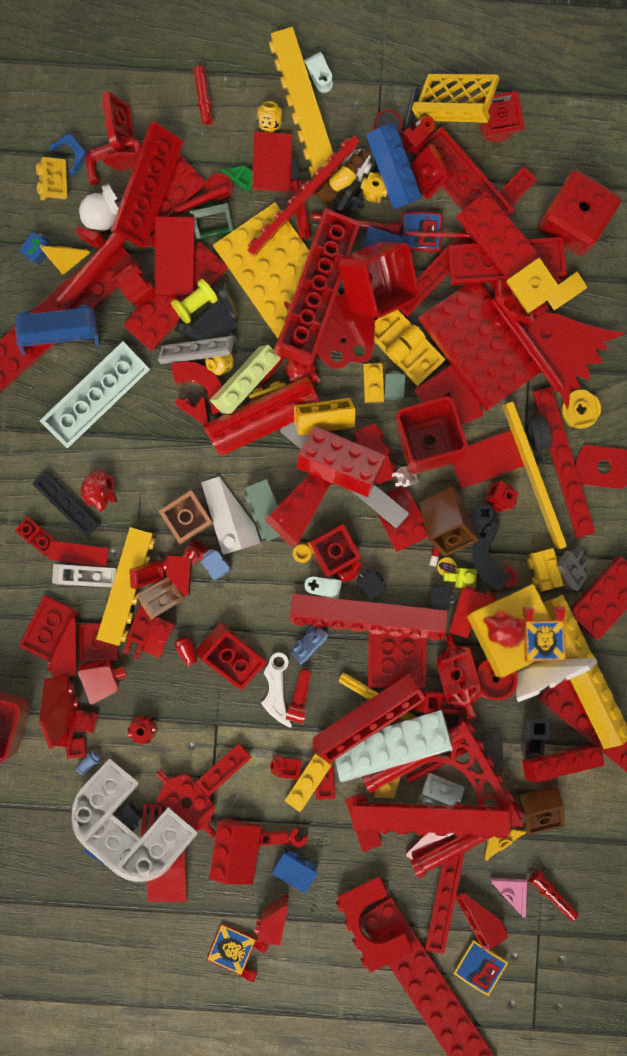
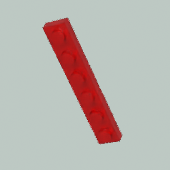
[424,835,465,954]

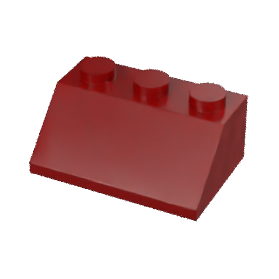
[209,818,263,885]

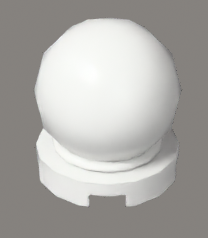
[79,183,120,232]

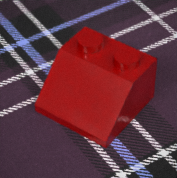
[254,894,289,946]

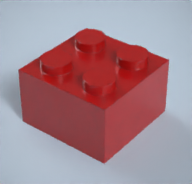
[306,524,361,577]

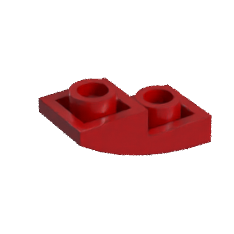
[14,516,57,557]

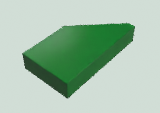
[220,165,252,193]

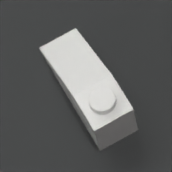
[52,564,116,587]

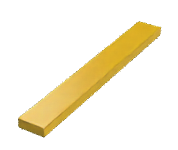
[502,402,567,549]

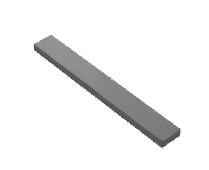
[280,422,409,529]

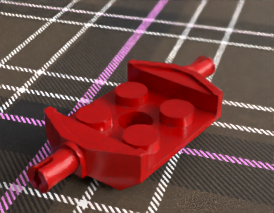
[436,635,486,719]
[155,769,217,839]

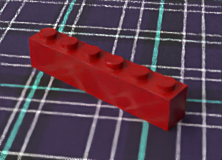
[312,674,426,764]

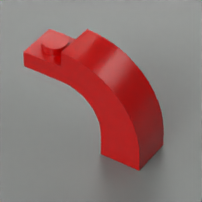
[171,361,222,416]

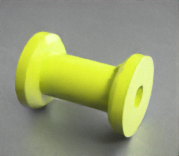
[171,279,218,324]

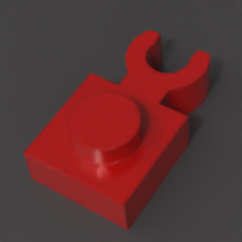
[74,226,104,249]
[183,539,210,564]

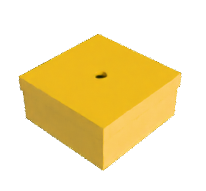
[467,584,551,677]

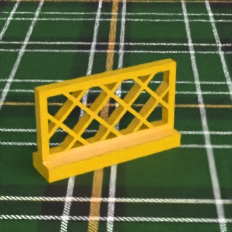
[412,74,500,123]

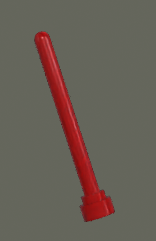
[310,212,401,236]

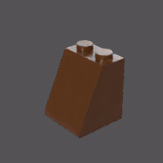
[419,487,479,556]

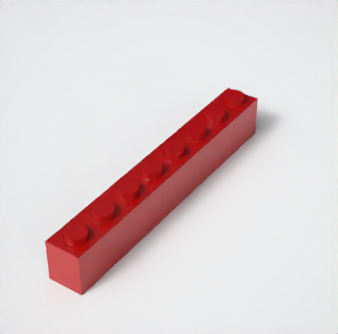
[290,594,447,641]
[352,802,512,839]

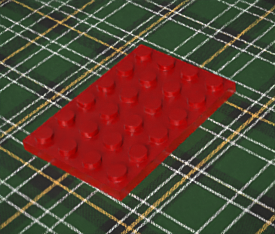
[418,283,541,411]

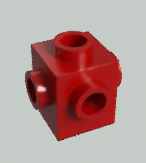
[484,481,519,512]
[127,715,157,745]

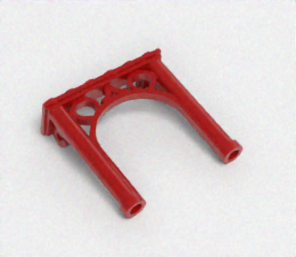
[362,715,524,879]

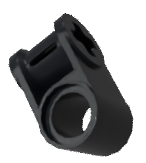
[469,504,494,535]

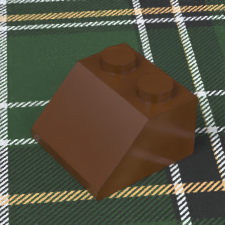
[519,786,565,836]

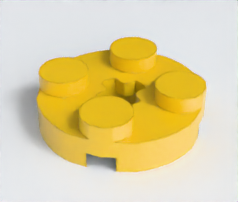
[561,390,601,429]

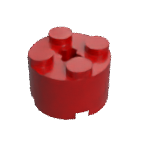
[111,263,155,308]

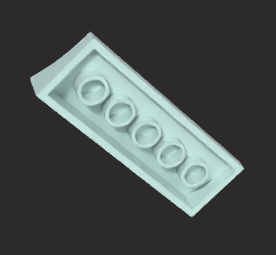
[40,341,150,448]

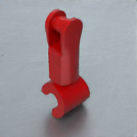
[285,669,311,724]
[260,826,308,847]

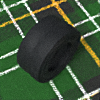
[526,415,552,451]

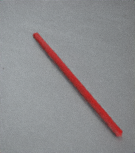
[405,231,472,238]

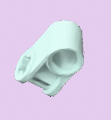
[304,52,333,93]
[304,577,342,599]

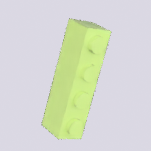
[210,345,281,414]

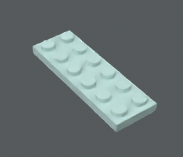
[335,710,453,782]

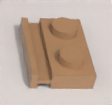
[136,577,184,620]

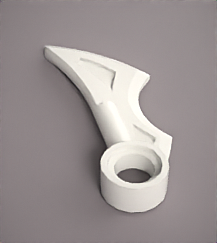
[261,652,292,727]

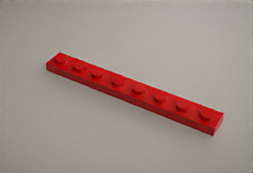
[247,135,360,258]
[532,387,596,538]

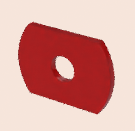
[575,445,627,489]

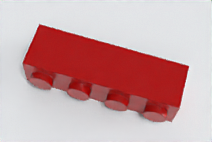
[522,744,605,782]

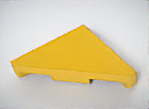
[39,245,90,275]
[484,827,526,860]

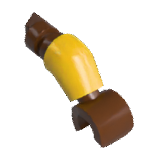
[314,150,370,205]

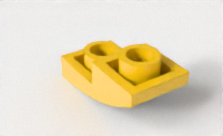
[548,271,587,310]

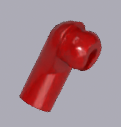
[336,561,362,582]

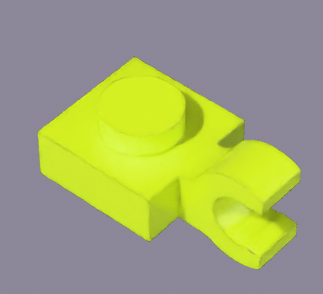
[443,568,477,588]

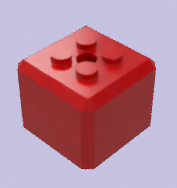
[538,170,621,256]
[339,242,420,318]
[395,396,468,475]
[0,692,31,763]

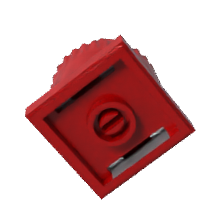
[479,91,525,143]

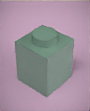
[384,371,405,400]

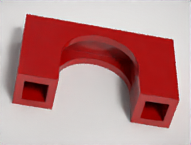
[447,585,505,638]
[336,876,413,973]

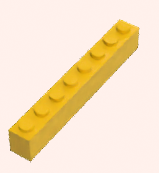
[269,27,339,180]
[543,595,627,749]

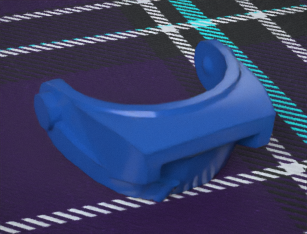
[50,134,87,175]

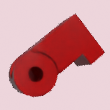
[400,116,435,152]

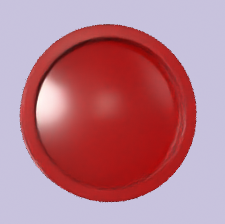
[206,173,233,201]

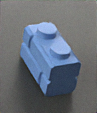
[201,549,232,579]

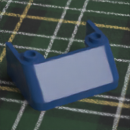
[15,305,99,355]

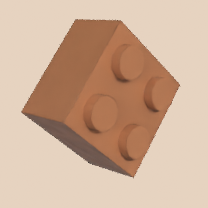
[159,490,213,544]

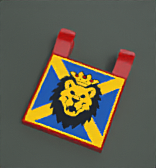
[522,606,566,662]
[206,923,269,982]

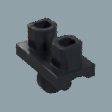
[331,180,365,217]

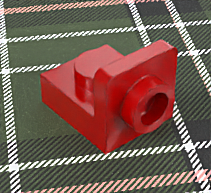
[270,754,302,780]

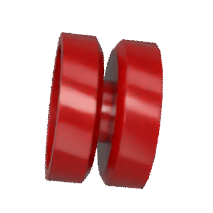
[475,659,518,701]

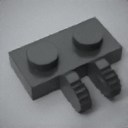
[556,547,589,591]

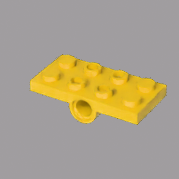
[374,310,445,387]

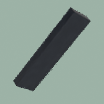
[32,471,101,538]

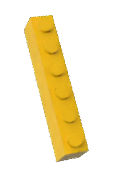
[97,527,156,646]

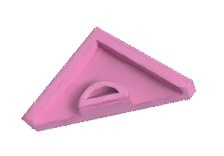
[490,878,527,917]

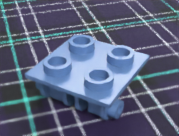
[291,626,328,664]

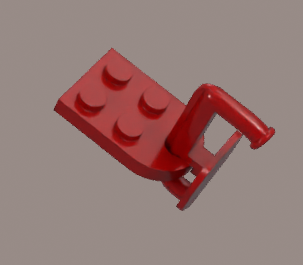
[86,91,142,185]

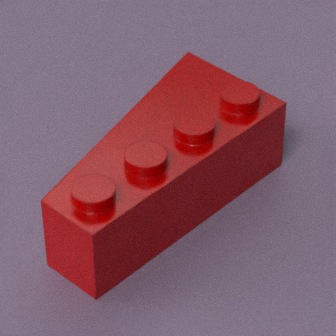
[264,473,331,547]

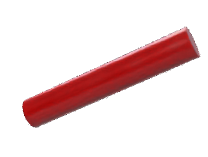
[56,233,126,310]

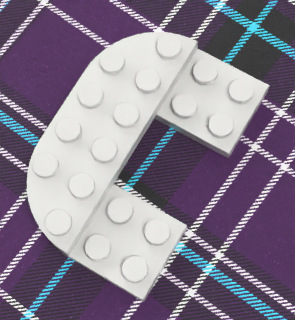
[72,759,198,882]

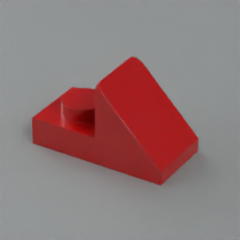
[174,396,209,425]

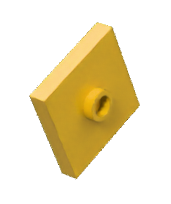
[506,258,561,313]

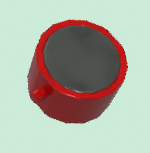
[373,110,402,134]

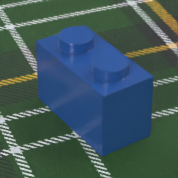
[272,849,318,894]

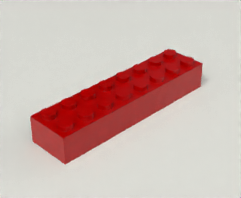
[273,208,361,366]

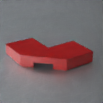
[495,279,533,324]

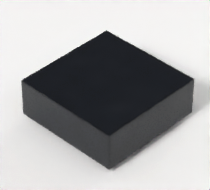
[291,159,299,183]

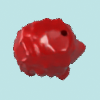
[285,358,320,388]
[80,471,118,511]
[483,610,526,649]

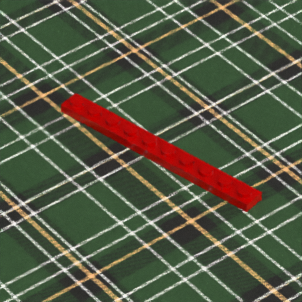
[398,166,537,318]

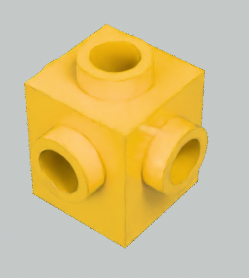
[361,172,387,203]

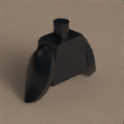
[174,282,239,347]

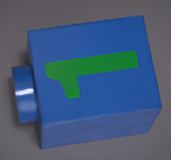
[19,232,50,266]

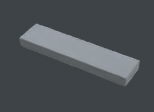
[158,336,234,364]

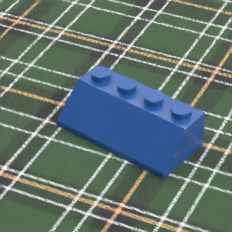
[366,123,423,209]

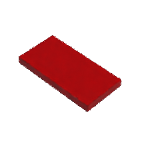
[155,217,195,296]
[452,430,524,489]

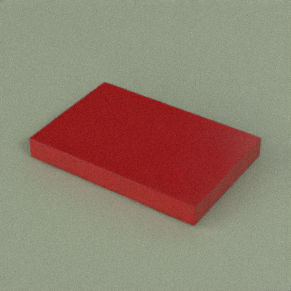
[252,131,292,193]
[18,595,80,660]

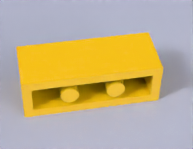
[294,398,355,435]

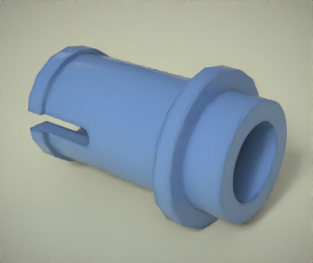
[75,751,100,775]

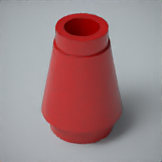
[174,636,197,666]

